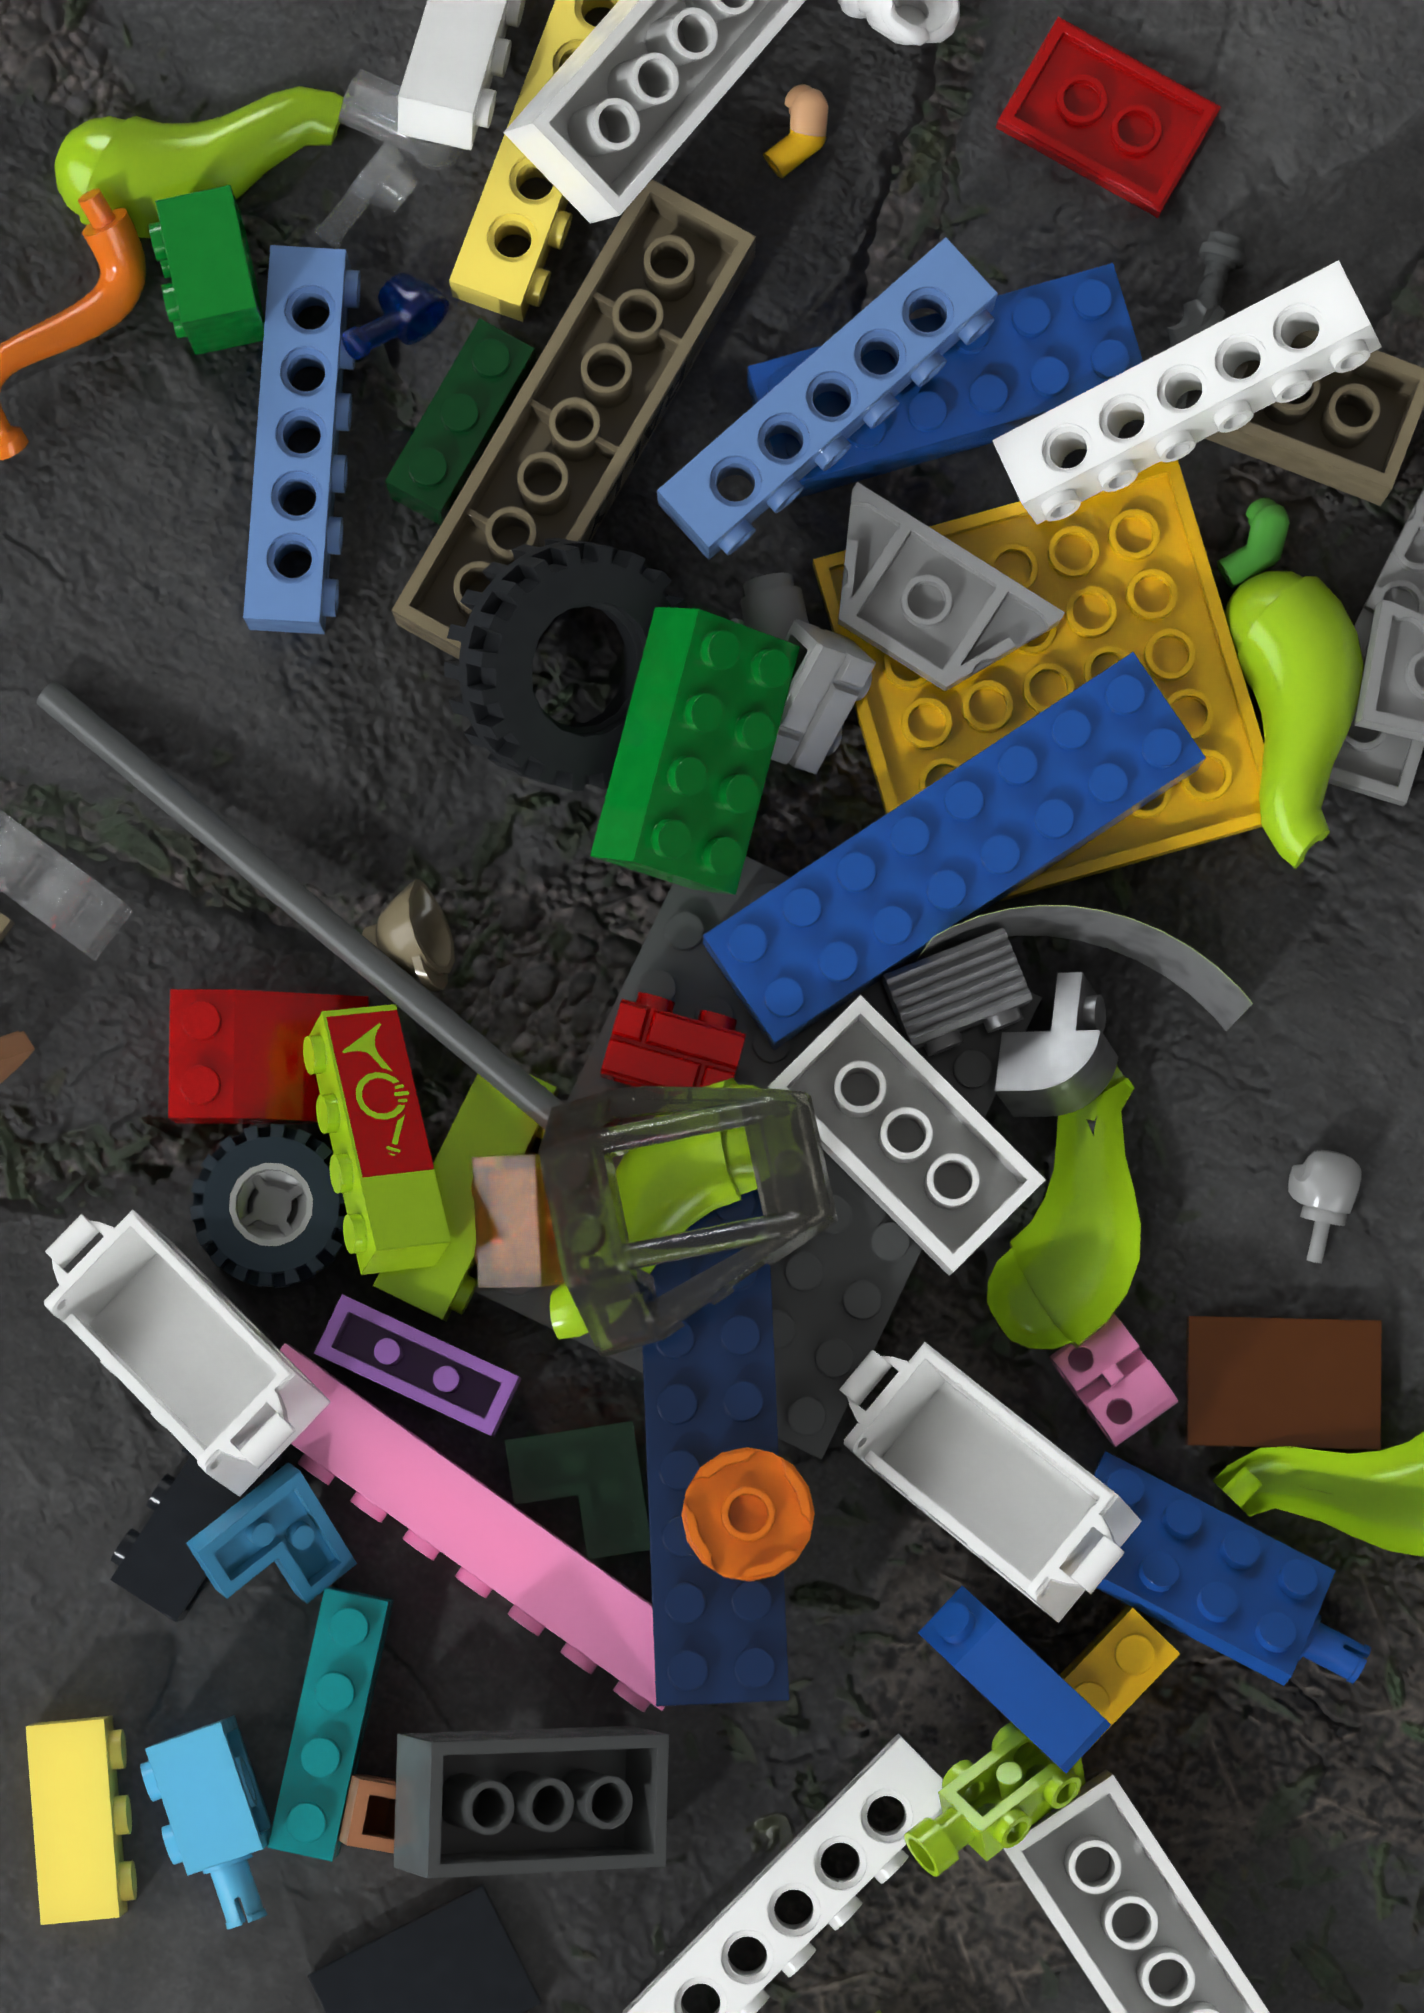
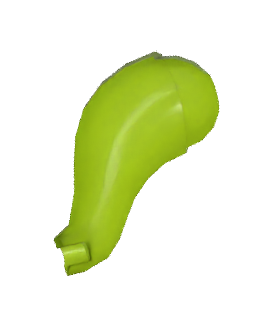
[1225,571,1364,869]
[987,1065,1141,1350]

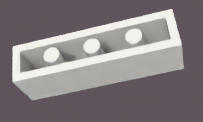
[397,0,525,151]

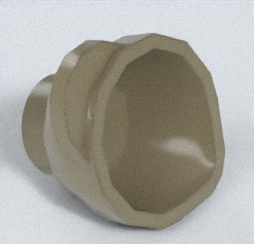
[362,879,455,992]

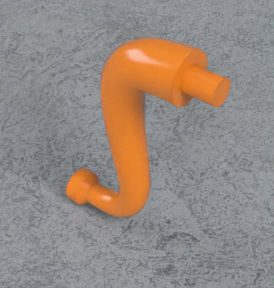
[0,188,146,460]

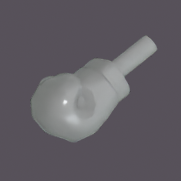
[1288,1150,1362,1264]

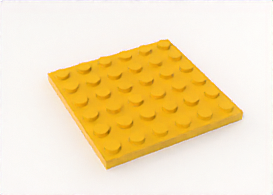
[813,460,1264,902]

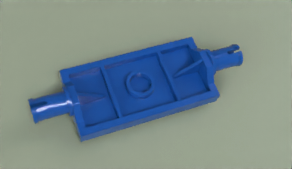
[1092,1451,1371,1686]

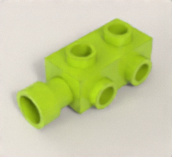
[904,1722,1086,1877]

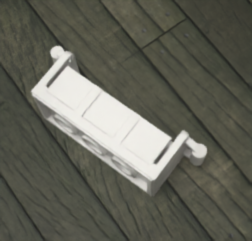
[44,1209,331,1497]
[839,1342,1142,1623]

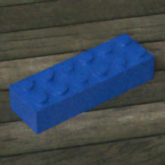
[747,263,1143,499]

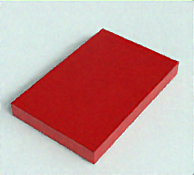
[996,16,1221,218]

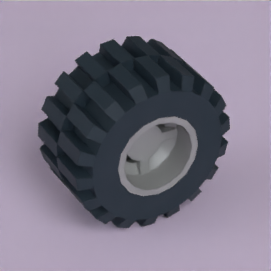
[190,1124,347,1288]

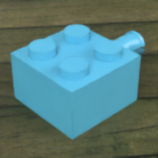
[140,1715,272,1929]

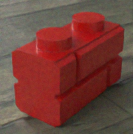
[600,992,746,1099]

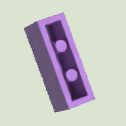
[314,1294,522,1437]

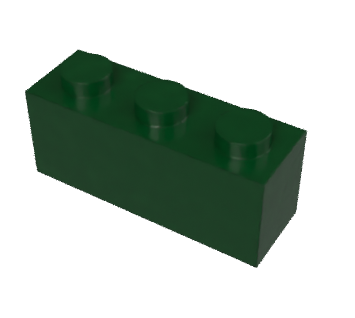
[385,318,537,525]

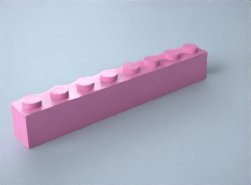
[280,1343,665,1712]

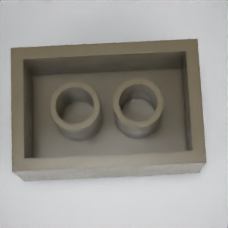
[1205,330,1424,506]

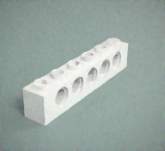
[992,260,1382,525]
[622,1733,943,2013]

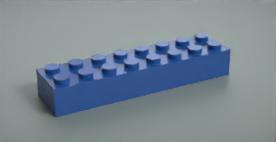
[703,652,1206,1050]

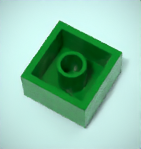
[148,185,265,355]

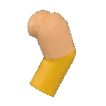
[763,84,829,178]

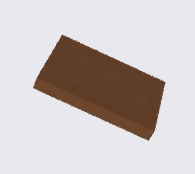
[1185,1316,1382,1450]

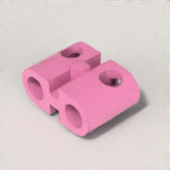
[1049,1314,1178,1447]

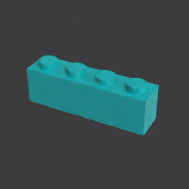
[268,1586,394,1862]

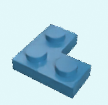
[186,1462,357,1604]

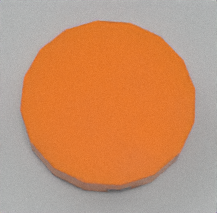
[681,1447,815,1582]

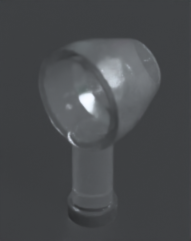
[312,140,420,249]

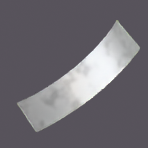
[915,905,1253,1031]

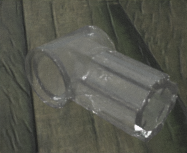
[338,69,464,170]

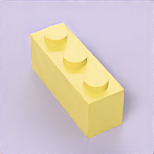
[26,1716,137,1925]

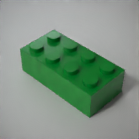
[590,607,800,895]

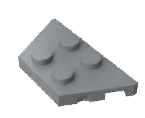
[838,482,1065,691]

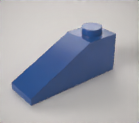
[918,1586,1111,1773]

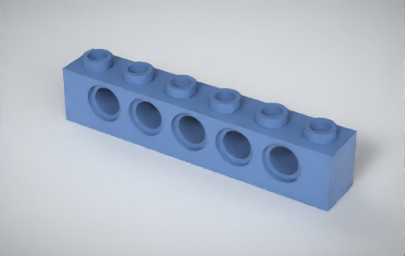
[657,237,998,560]
[243,245,361,634]

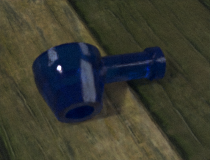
[342,273,449,360]

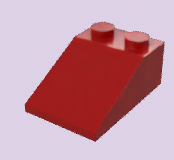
[168,989,369,1124]

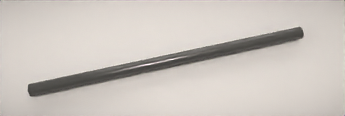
[36,680,582,1144]

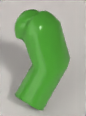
[1217,497,1290,588]

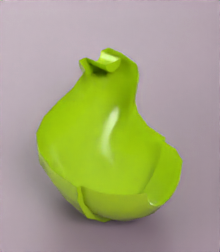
[54,86,354,238]
[550,1078,790,1339]
[1213,1432,1424,1557]

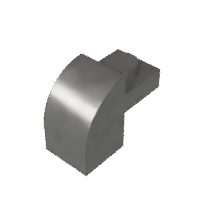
[995,972,1118,1117]

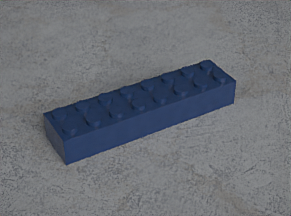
[640,1184,789,1707]

